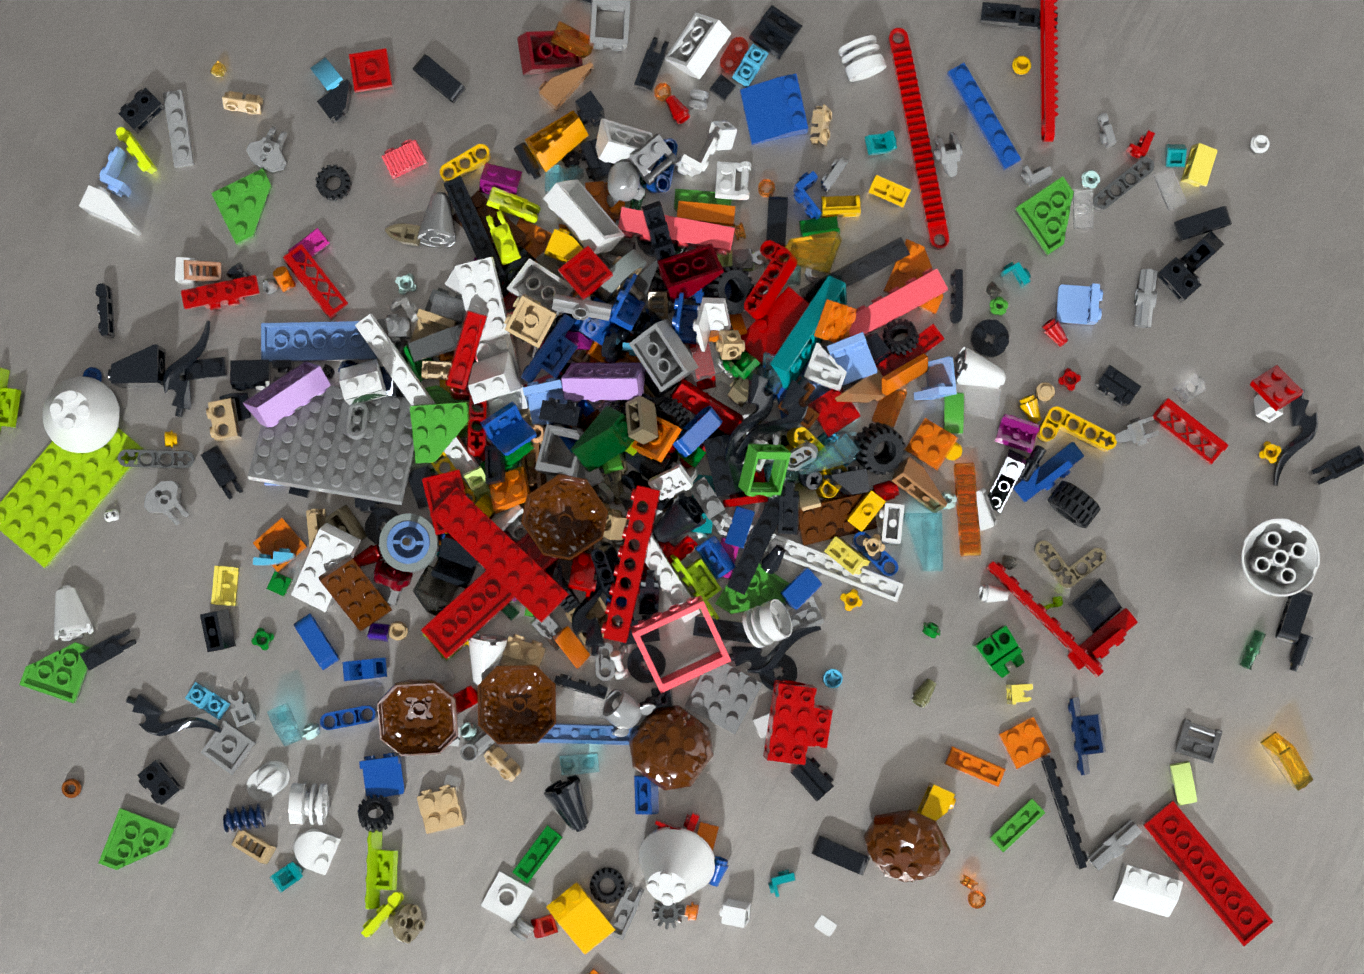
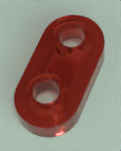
[720,37,748,73]

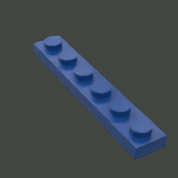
[947,63,1022,170]

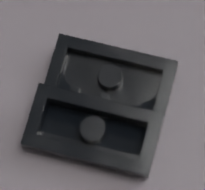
[749,5,803,59]

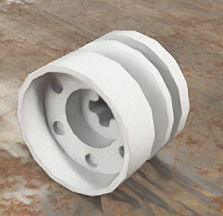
[838,35,887,82]
[742,599,792,648]
[288,783,329,825]

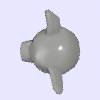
[606,162,645,207]
[603,689,656,737]

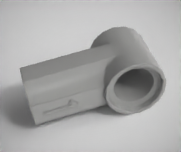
[460,731,495,761]

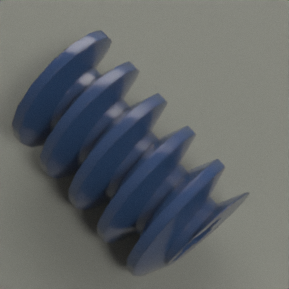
[223,803,266,833]

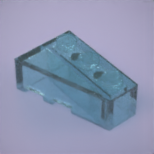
[903,513,943,572]

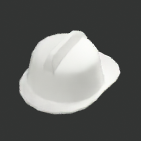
[246,761,290,801]

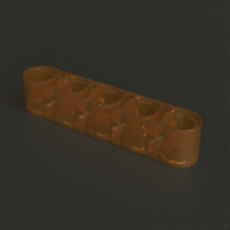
[954,462,981,557]

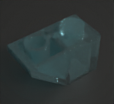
[545,165,584,195]
[267,703,303,747]
[559,752,600,775]

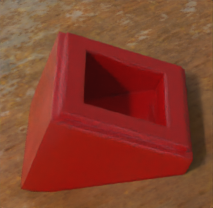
[531,914,558,938]

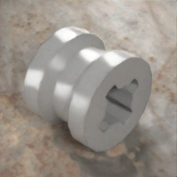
[688,90,709,110]
[510,917,535,941]

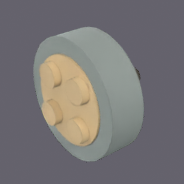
[595,250,647,303]

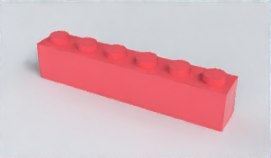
[618,207,735,255]
[849,268,948,337]

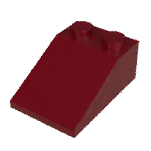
[517,30,583,75]
[657,243,724,303]

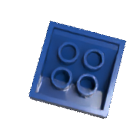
[740,73,808,145]

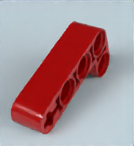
[744,240,797,320]
[449,379,487,457]

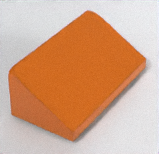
[552,625,590,669]

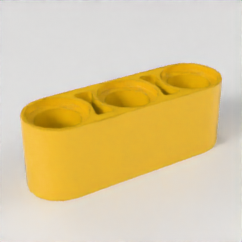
[440,144,491,183]

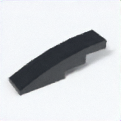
[980,2,1058,31]
[641,201,676,268]

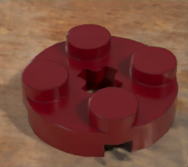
[373,560,413,591]

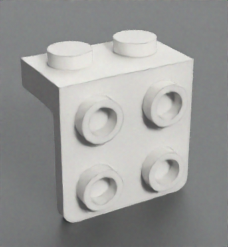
[674,137,718,177]

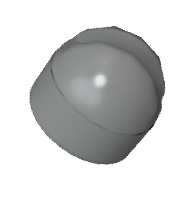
[262,278,278,294]

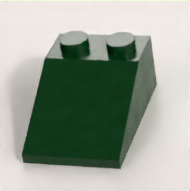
[570,405,634,472]

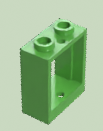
[738,444,791,497]

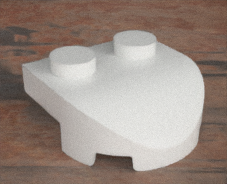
[293,828,341,875]

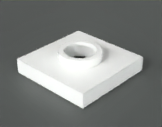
[480,871,534,924]

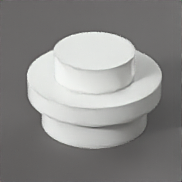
[1250,134,1270,153]

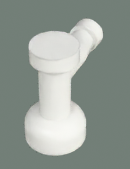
[610,645,630,680]

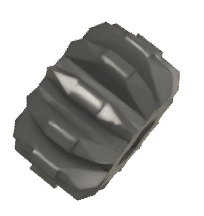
[652,901,685,929]

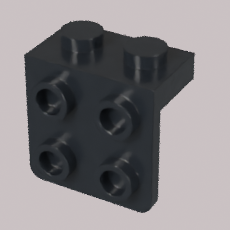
[431,535,478,589]

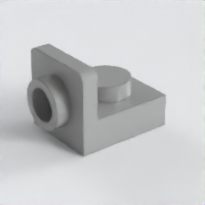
[1021,165,1053,187]

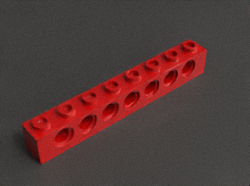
[601,485,661,643]

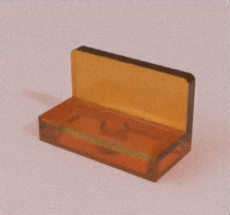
[551,21,593,58]
[871,389,907,429]

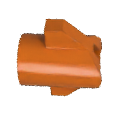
[273,266,296,292]

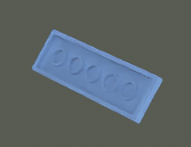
[261,321,377,362]

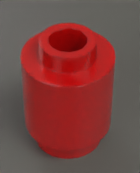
[872,480,899,501]

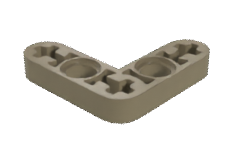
[1034,540,1106,588]

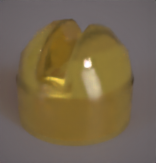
[210,61,227,78]

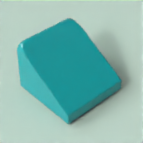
[1165,144,1187,167]

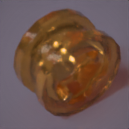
[654,83,671,102]
[758,179,775,198]
[733,222,746,241]
[959,874,979,891]
[968,890,986,909]

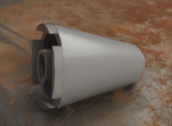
[417,192,456,247]

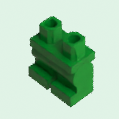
[973,625,1025,678]

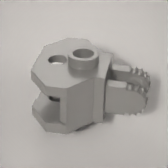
[246,126,287,173]
[934,132,963,177]
[377,314,412,343]
[1115,416,1159,446]
[144,481,189,525]

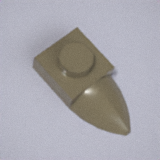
[385,223,420,246]

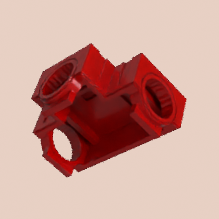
[763,680,833,765]

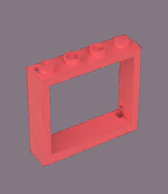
[630,595,731,693]

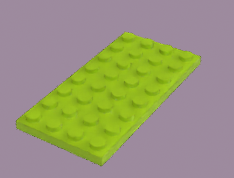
[0,427,144,568]

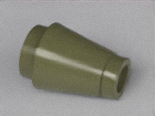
[911,678,937,708]

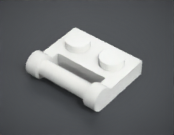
[715,161,751,200]

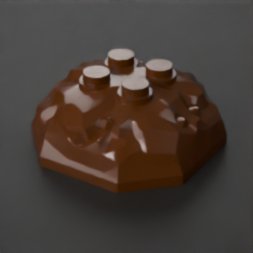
[521,474,608,560]
[477,665,556,744]
[377,679,458,756]
[629,705,714,791]
[864,809,951,883]

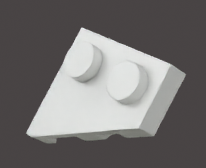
[804,343,847,391]

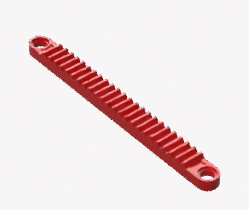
[1040,0,1059,142]
[888,28,949,250]

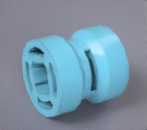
[822,669,843,688]

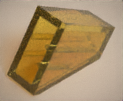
[785,231,842,274]
[1260,731,1313,791]

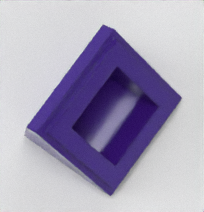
[367,623,390,642]

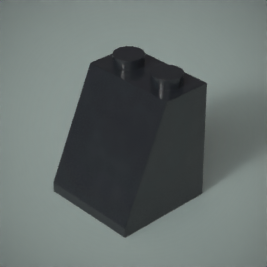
[108,344,166,388]

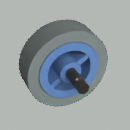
[379,513,439,572]

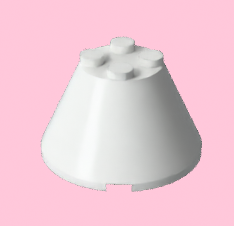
[42,377,120,453]
[1241,518,1320,597]
[639,827,715,906]

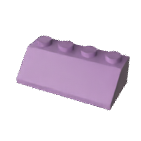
[243,361,331,427]
[561,363,646,402]

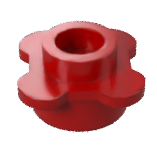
[1058,368,1081,391]

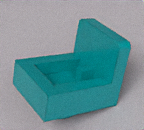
[864,130,897,155]
[1001,262,1031,288]
[270,861,303,893]
[768,869,796,897]

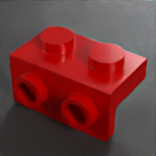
[568,552,597,597]

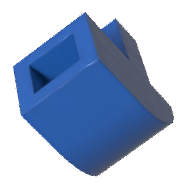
[342,658,387,681]

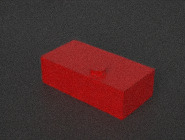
[741,286,809,371]

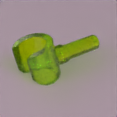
[1044,596,1063,610]

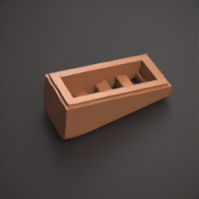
[184,260,222,283]

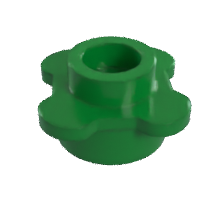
[922,622,941,639]
[251,628,274,650]

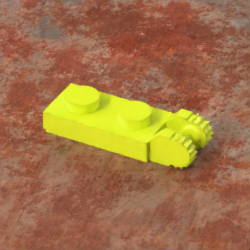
[115,127,157,174]
[486,187,541,223]
[486,210,521,265]
[361,892,404,937]

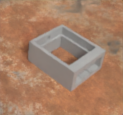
[588,0,630,51]
[535,423,584,477]

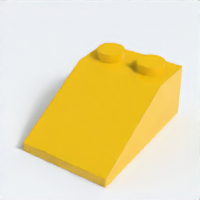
[544,228,583,264]
[917,782,956,821]
[546,882,615,955]

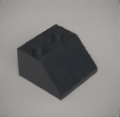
[1068,578,1122,633]

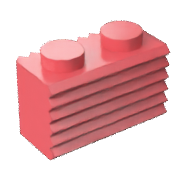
[381,139,427,180]

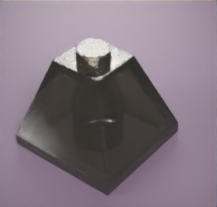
[413,565,460,616]

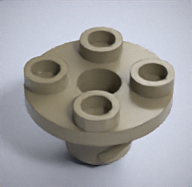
[388,903,425,943]

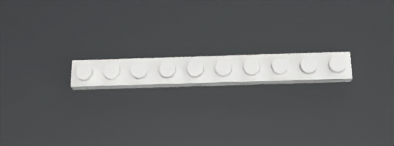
[355,313,479,483]
[717,517,904,602]

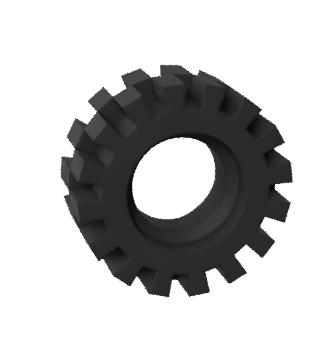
[315,164,352,201]
[882,319,919,356]
[655,397,690,429]
[560,577,580,613]
[357,794,394,833]
[590,867,625,904]

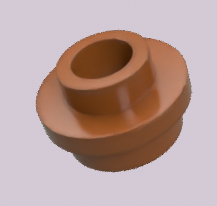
[62,778,82,798]

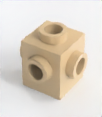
[716,330,745,360]

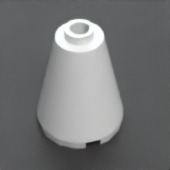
[954,347,1006,388]
[54,585,94,641]
[468,633,507,686]

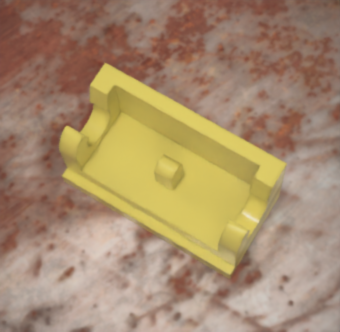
[1181,143,1218,187]
[824,536,871,575]
[211,566,239,606]
[1006,683,1033,705]

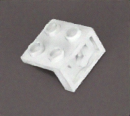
[693,298,731,352]
[648,464,700,500]

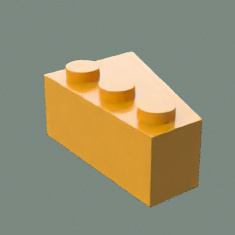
[525,110,588,172]

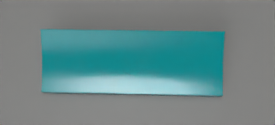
[770,275,847,390]

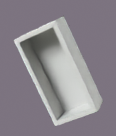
[543,179,625,254]
[291,523,361,612]

